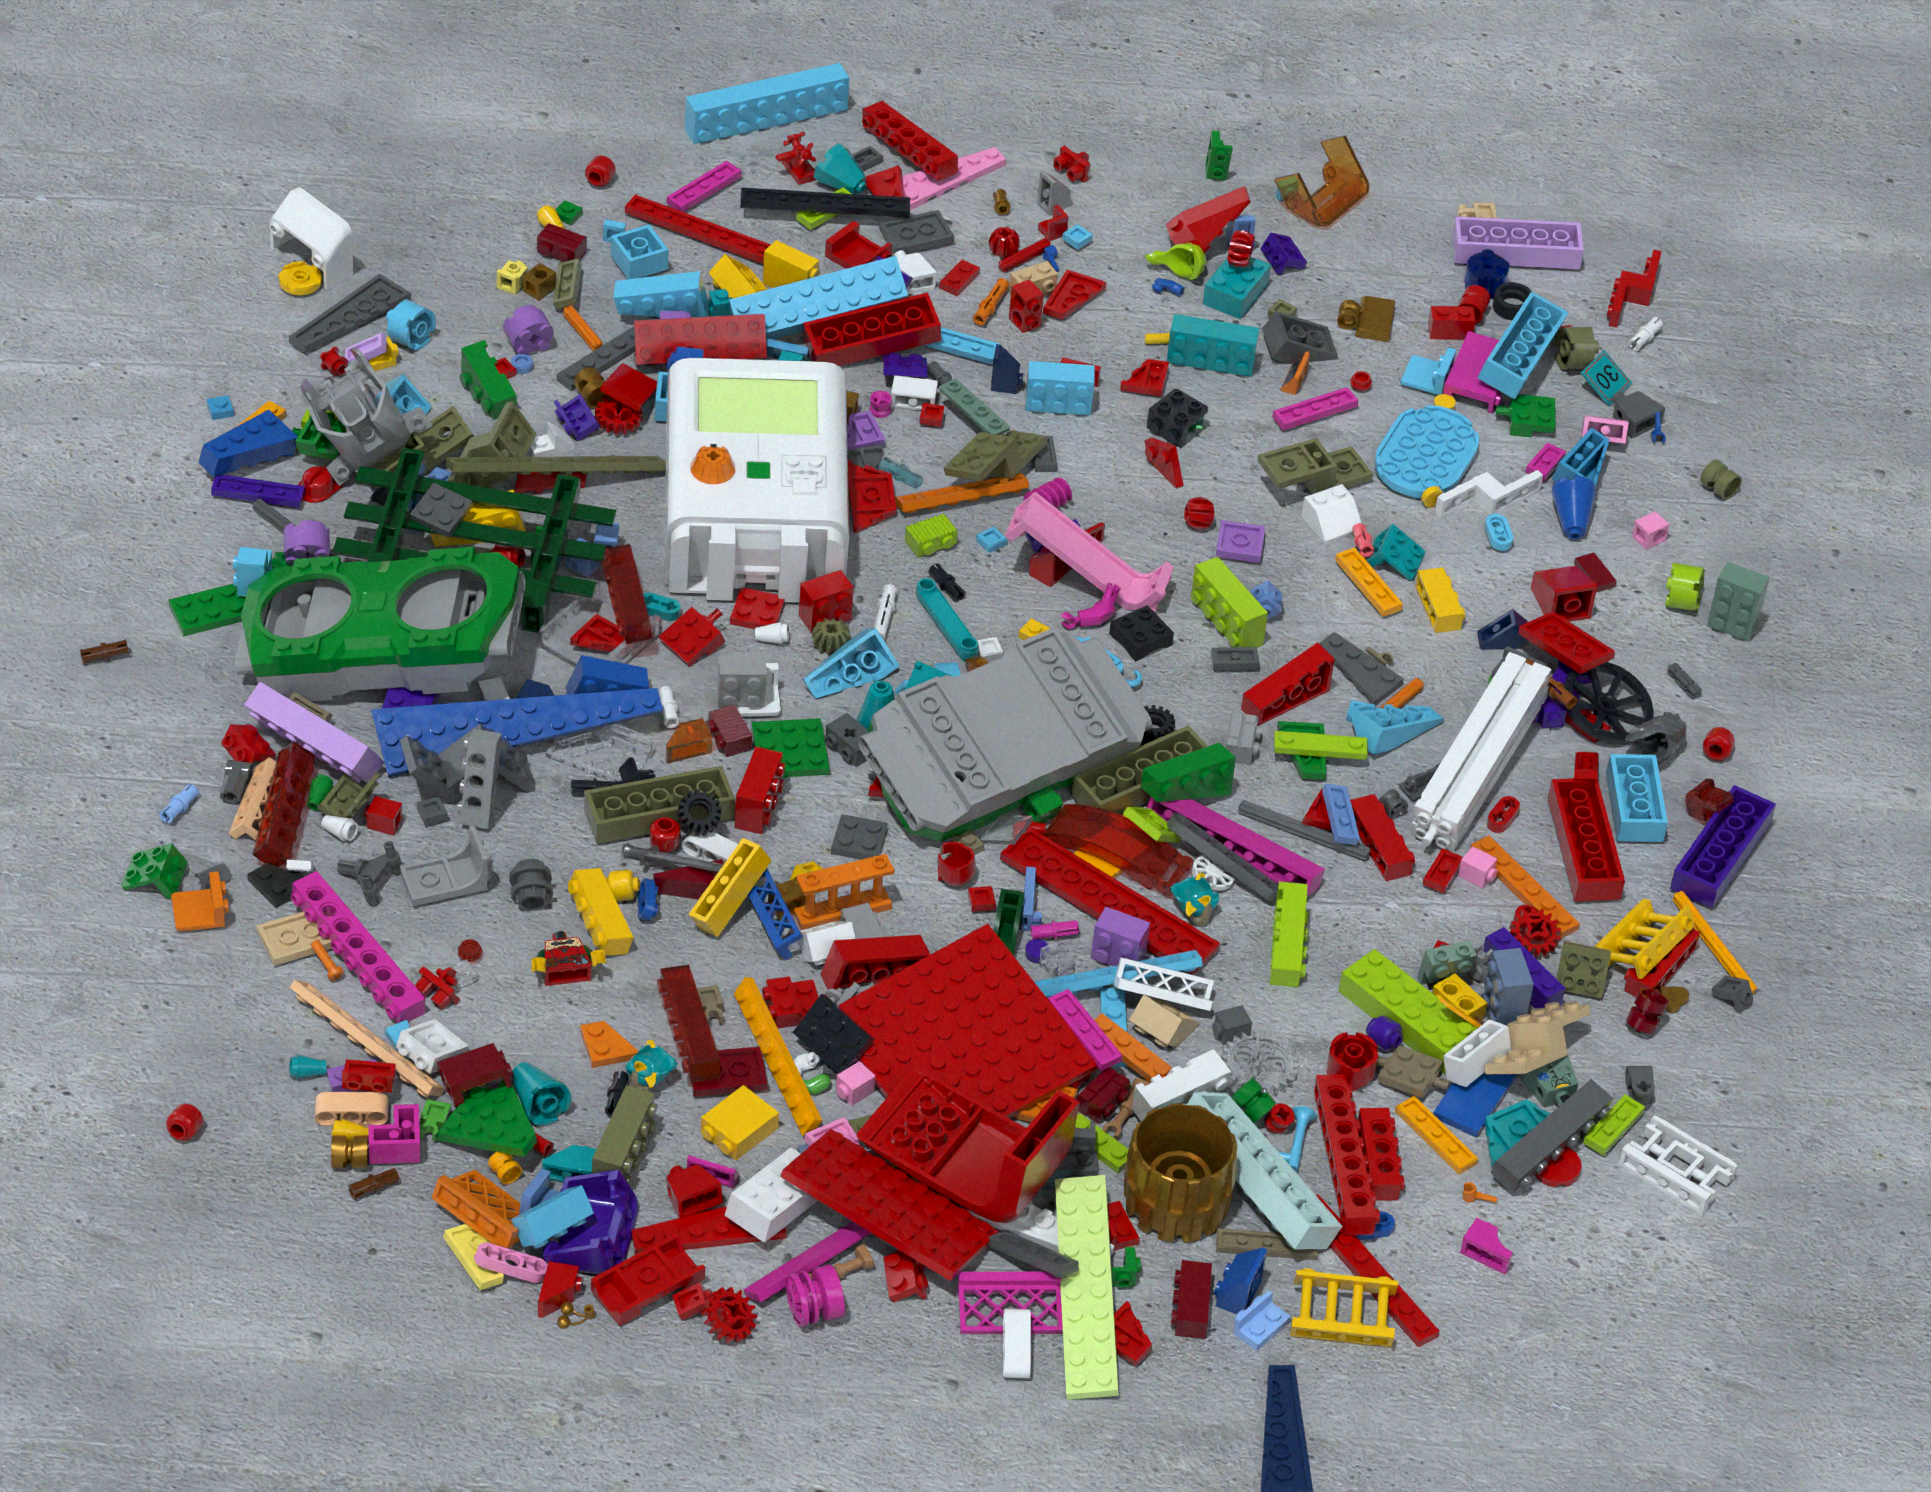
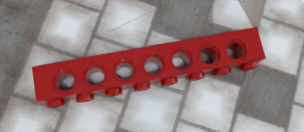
[1314,1074,1380,1235]

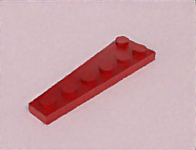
[631,1206,787,1255]

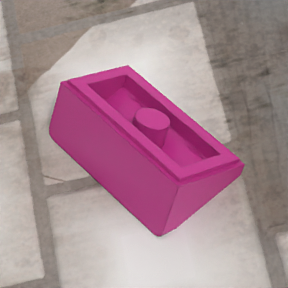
[687,1155,739,1188]

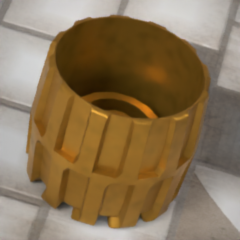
[1124,1103,1237,1243]

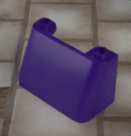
[543,1170,638,1275]

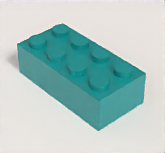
[1167,314,1259,377]

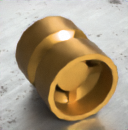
[574,367,611,408]
[331,1135,368,1168]

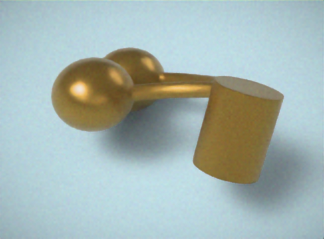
[557,1302,596,1329]

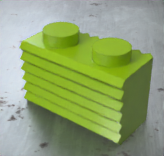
[905,513,958,557]

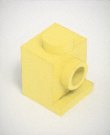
[496,260,528,295]

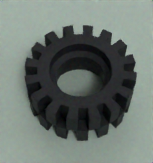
[1141,705,1175,745]
[677,789,722,836]

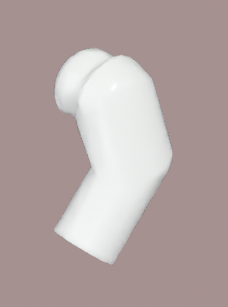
[794,1052,820,1075]

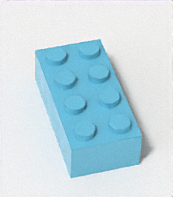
[1606,754,1668,842]

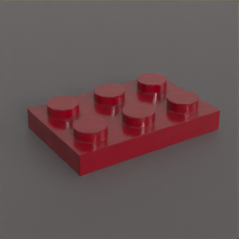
[686,1046,767,1097]

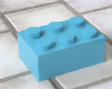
[1025,361,1094,415]

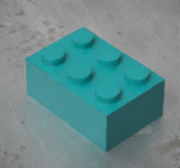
[1202,257,1271,319]

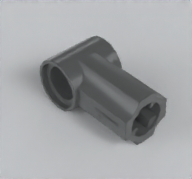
[220,759,253,805]

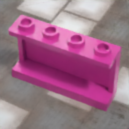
[1443,331,1503,413]

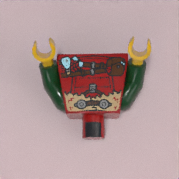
[531,931,607,986]

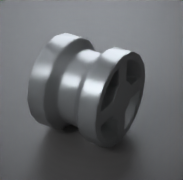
[1379,789,1408,819]

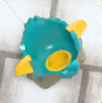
[1170,873,1219,926]
[625,1040,678,1091]

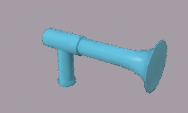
[1278,1106,1317,1172]

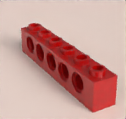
[862,101,958,181]

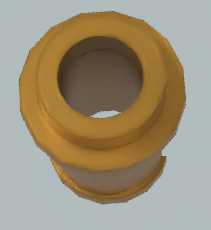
[993,189,1011,215]

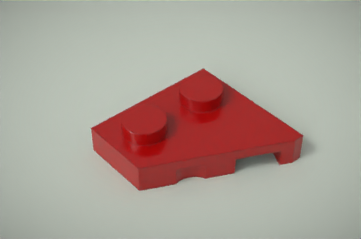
[1144,437,1184,488]
[570,614,634,654]

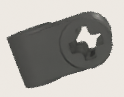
[1625,1066,1655,1111]

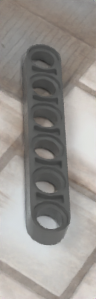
[1167,813,1279,903]

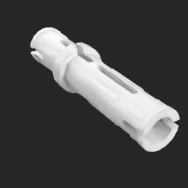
[874,584,898,641]

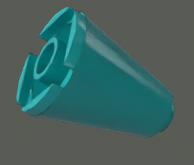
[856,681,895,730]
[511,1062,571,1125]

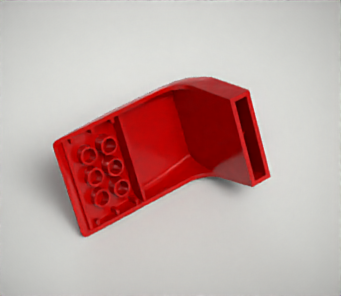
[857,1067,1080,1223]

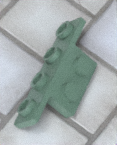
[939,379,1010,435]

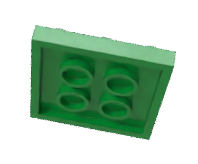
[751,718,830,778]

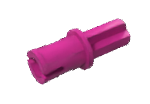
[1030,920,1079,940]

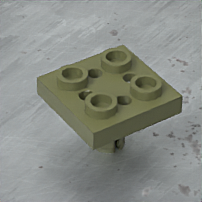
[1556,941,1611,999]

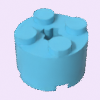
[386,299,436,350]

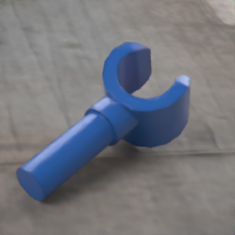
[1043,245,1060,272]
[1650,412,1666,443]

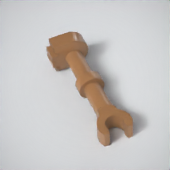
[1103,1078,1150,1141]
[808,1244,874,1279]

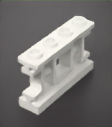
[1618,1115,1737,1215]

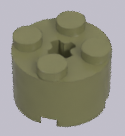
[1555,327,1599,370]

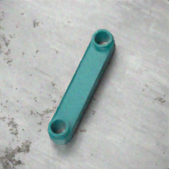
[916,578,979,662]

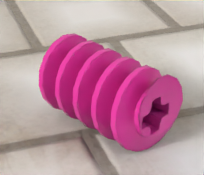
[1023,477,1072,509]

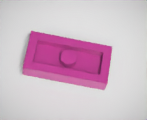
[1525,442,1566,481]

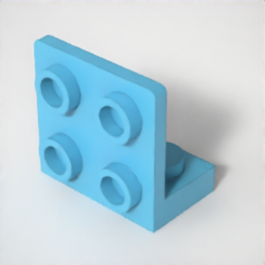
[1401,348,1456,395]

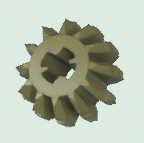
[812,618,851,656]

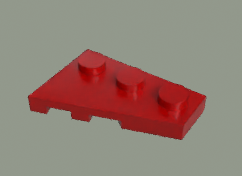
[1043,269,1106,320]
[515,471,587,494]

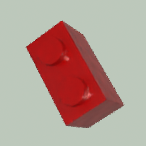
[1428,306,1475,340]

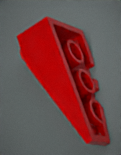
[1166,186,1251,253]
[1029,522,1105,587]

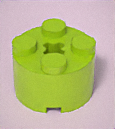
[1665,563,1705,611]

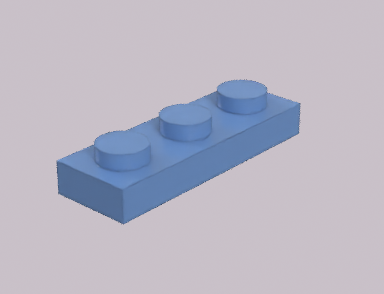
[1322,784,1360,845]

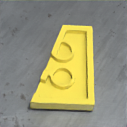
[443,1224,504,1290]

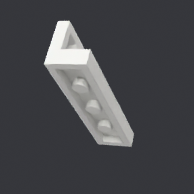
[1113,957,1214,1011]

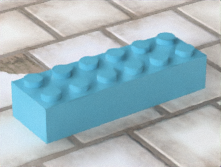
[1477,291,1569,399]

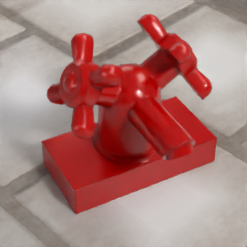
[775,132,816,185]

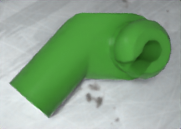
[802,1074,831,1095]

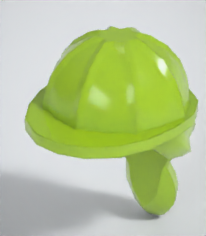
[1145,243,1207,280]

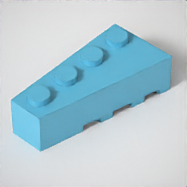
[614,271,709,317]

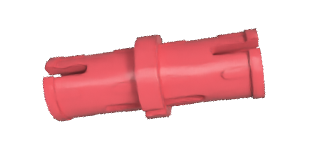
[1352,523,1374,557]

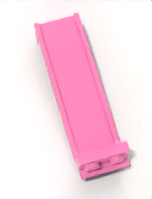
[1005,492,1174,612]

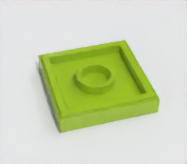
[1123,807,1182,843]

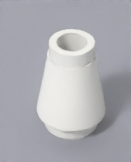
[755,622,789,644]
[321,815,358,841]

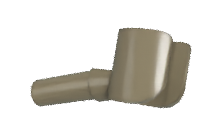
[1366,646,1393,666]

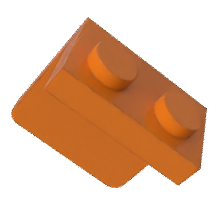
[171,871,229,931]

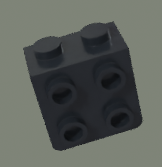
[1146,389,1208,449]

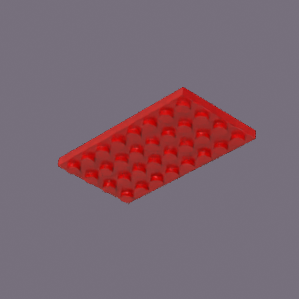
[780,1129,999,1281]

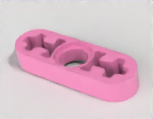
[474,1243,548,1283]

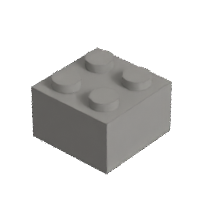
[717,654,767,707]

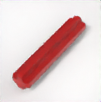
[998,238,1051,272]

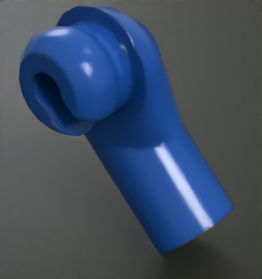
[1152,278,1185,296]

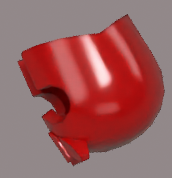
[937,842,976,886]

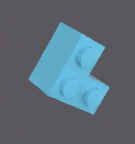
[233,547,272,597]

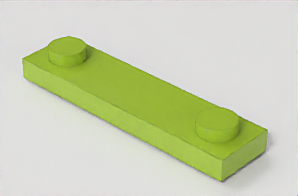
[1274,731,1367,760]

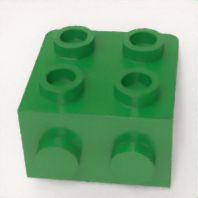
[121,843,188,899]

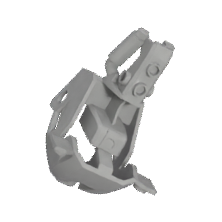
[297,347,433,486]

